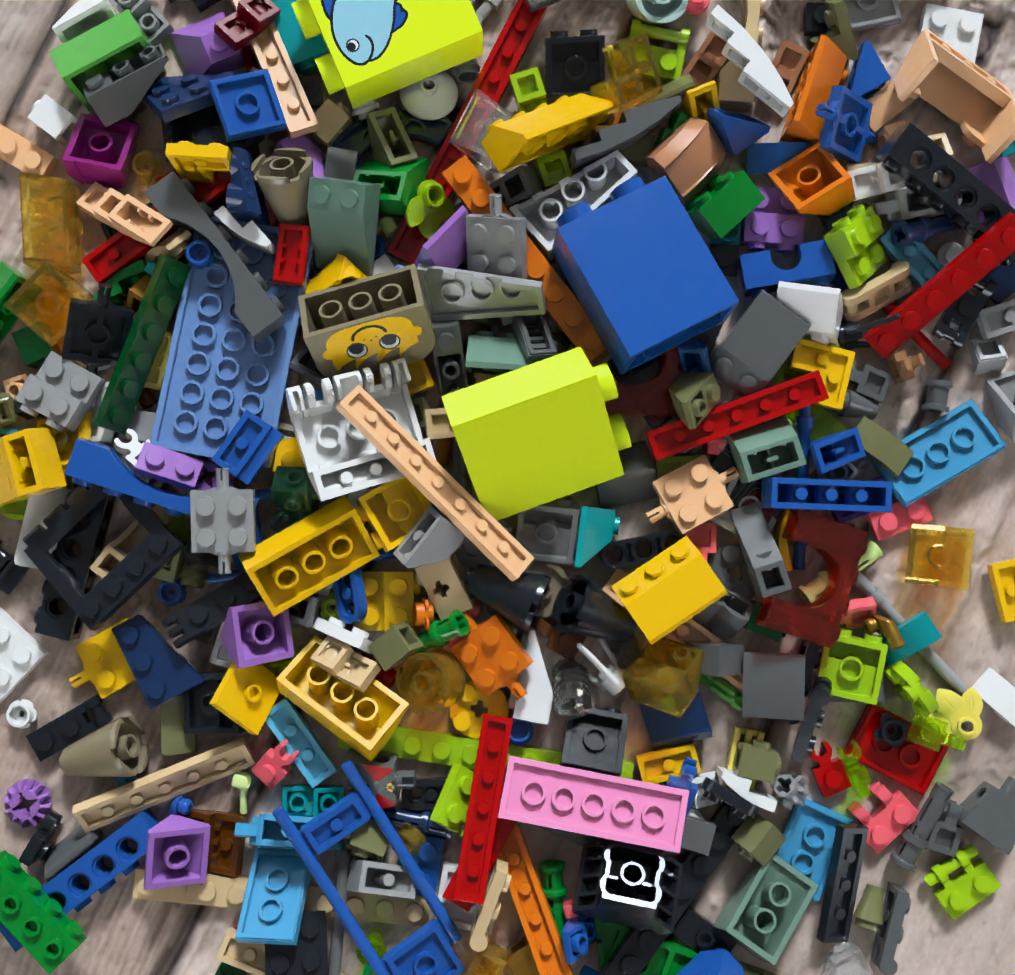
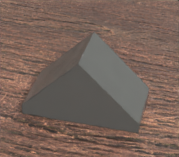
[288,593,323,628]
[683,641,744,677]

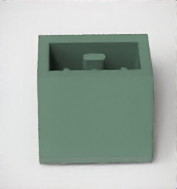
[726,415,807,484]

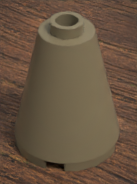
[251,147,313,226]
[59,716,149,777]

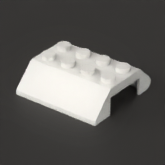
[285,358,436,502]

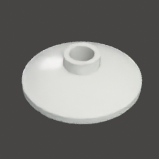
[400,71,458,120]

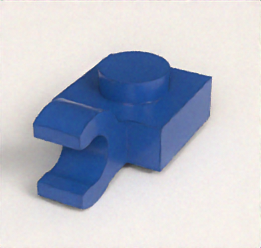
[665,757,698,815]

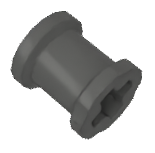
[921,379,953,413]

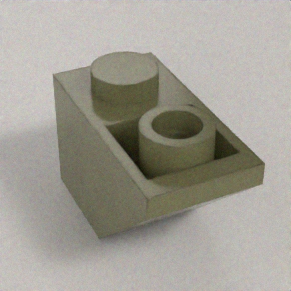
[668,372,721,429]

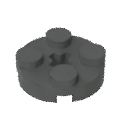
[707,544,756,600]

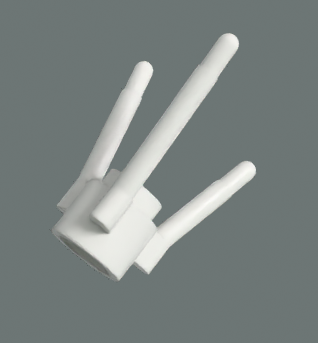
[561,638,629,696]

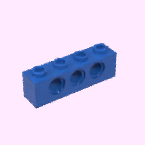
[761,477,892,512]

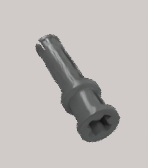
[890,781,954,872]

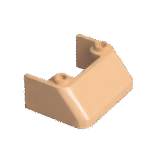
[894,29,1015,164]

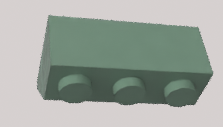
[465,331,558,376]

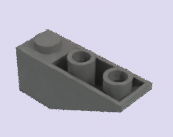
[82,43,169,127]
[432,320,469,408]
[729,502,792,598]

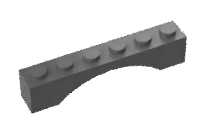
[144,171,288,343]

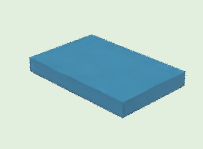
[775,798,854,902]
[235,849,311,945]

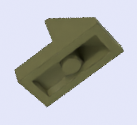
[810,0,859,61]

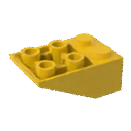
[0,427,67,506]

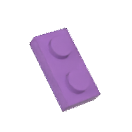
[134,441,204,491]

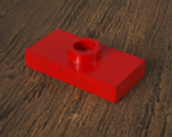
[272,223,311,288]

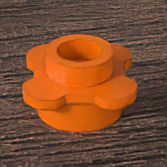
[412,598,434,630]

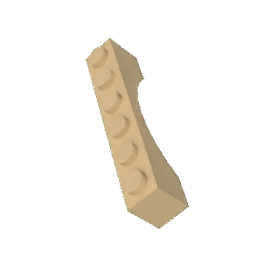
[715,0,765,112]

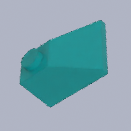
[572,506,620,567]

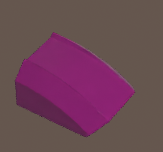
[62,113,139,191]

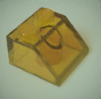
[905,523,977,592]

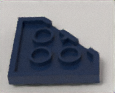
[142,71,238,123]

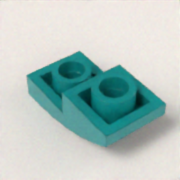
[879,611,942,667]
[281,784,344,817]

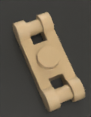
[841,261,912,323]

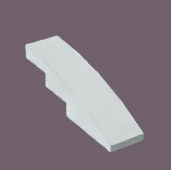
[706,5,794,117]

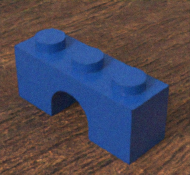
[738,240,836,299]

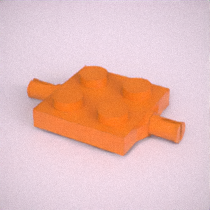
[451,610,534,701]

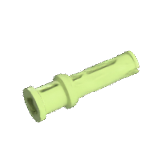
[797,541,883,609]

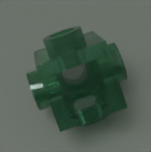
[271,466,318,511]

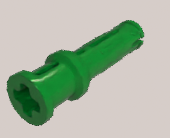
[407,610,470,660]
[539,859,567,945]

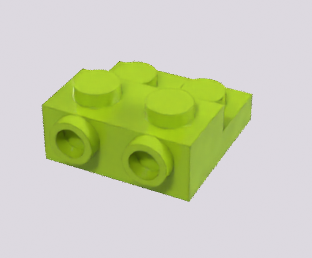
[823,204,887,289]
[818,627,888,705]

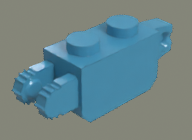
[234,814,342,850]

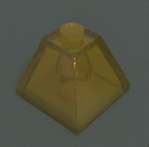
[4,261,94,347]

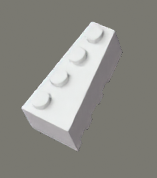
[509,150,638,261]

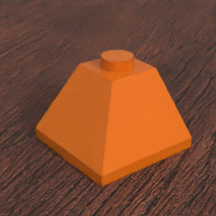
[768,141,856,216]

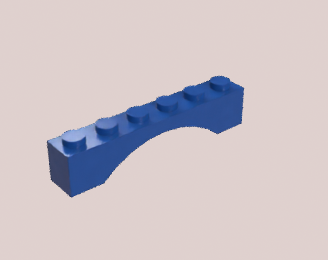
[65,438,260,517]

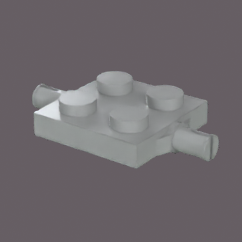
[465,194,528,279]
[190,468,256,574]

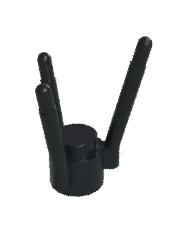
[837,314,901,350]

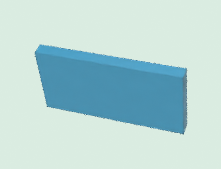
[870,399,1007,508]

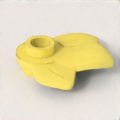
[924,687,983,740]

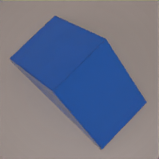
[846,41,891,99]
[707,107,771,156]
[809,427,866,474]

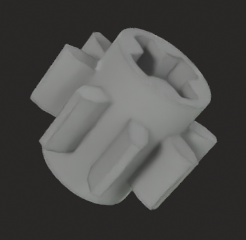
[770,769,810,810]

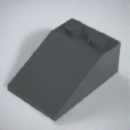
[709,289,811,397]

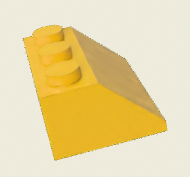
[611,535,728,645]

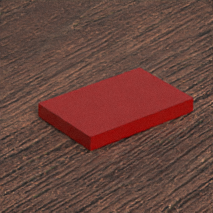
[842,703,951,796]

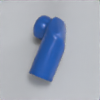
[168,796,193,817]

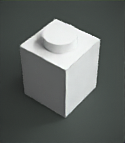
[28,94,78,147]

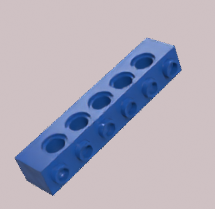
[0,808,160,952]

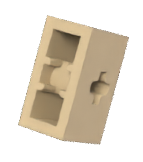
[415,551,477,620]

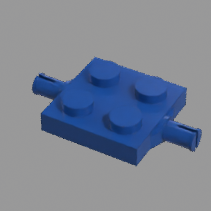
[815,85,878,163]

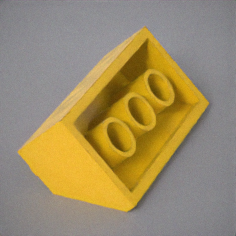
[480,93,614,173]
[238,495,380,617]
[276,635,409,762]

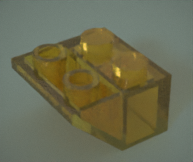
[622,638,705,718]

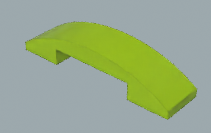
[509,67,573,188]

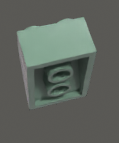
[307,177,381,276]
[713,854,819,966]

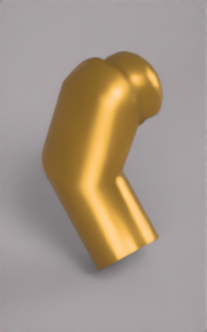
[863,615,906,651]

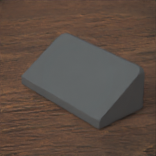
[44,825,104,879]

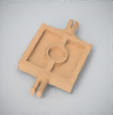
[645,454,740,536]

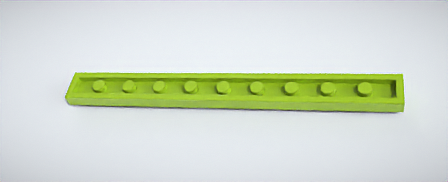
[337,725,635,779]

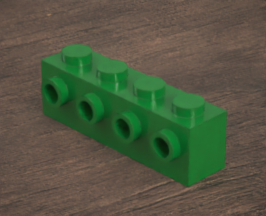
[0,850,87,974]

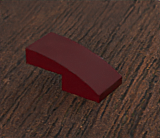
[214,0,281,51]

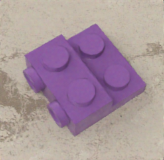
[740,186,805,254]

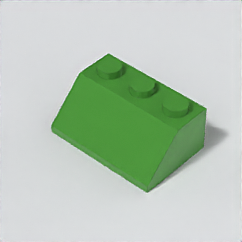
[49,9,166,112]

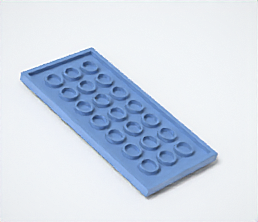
[150,215,314,469]

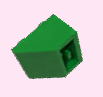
[353,158,430,215]
[685,170,765,240]

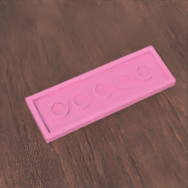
[498,755,689,853]

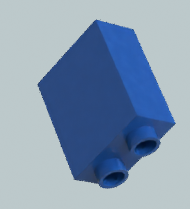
[551,176,740,375]

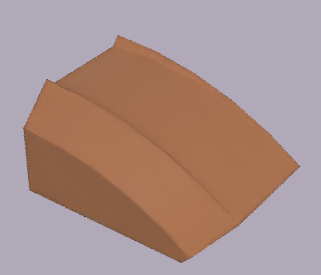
[644,117,727,205]

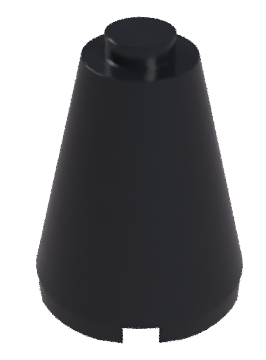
[464,564,551,633]
[552,574,637,642]

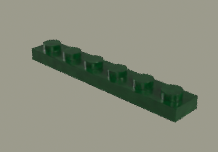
[93,253,191,434]

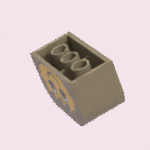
[298,264,435,379]

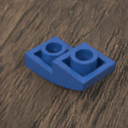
[747,142,811,174]
[562,916,596,964]

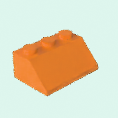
[780,34,848,146]

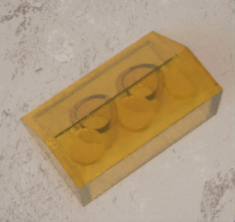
[19,172,84,275]

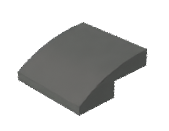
[742,651,805,721]

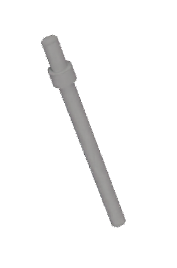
[851,572,969,696]

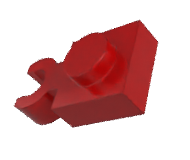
[808,740,852,798]

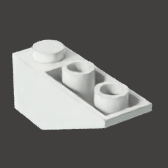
[508,627,554,725]

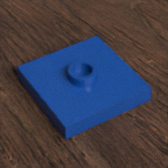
[208,68,287,143]

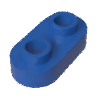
[333,568,367,624]

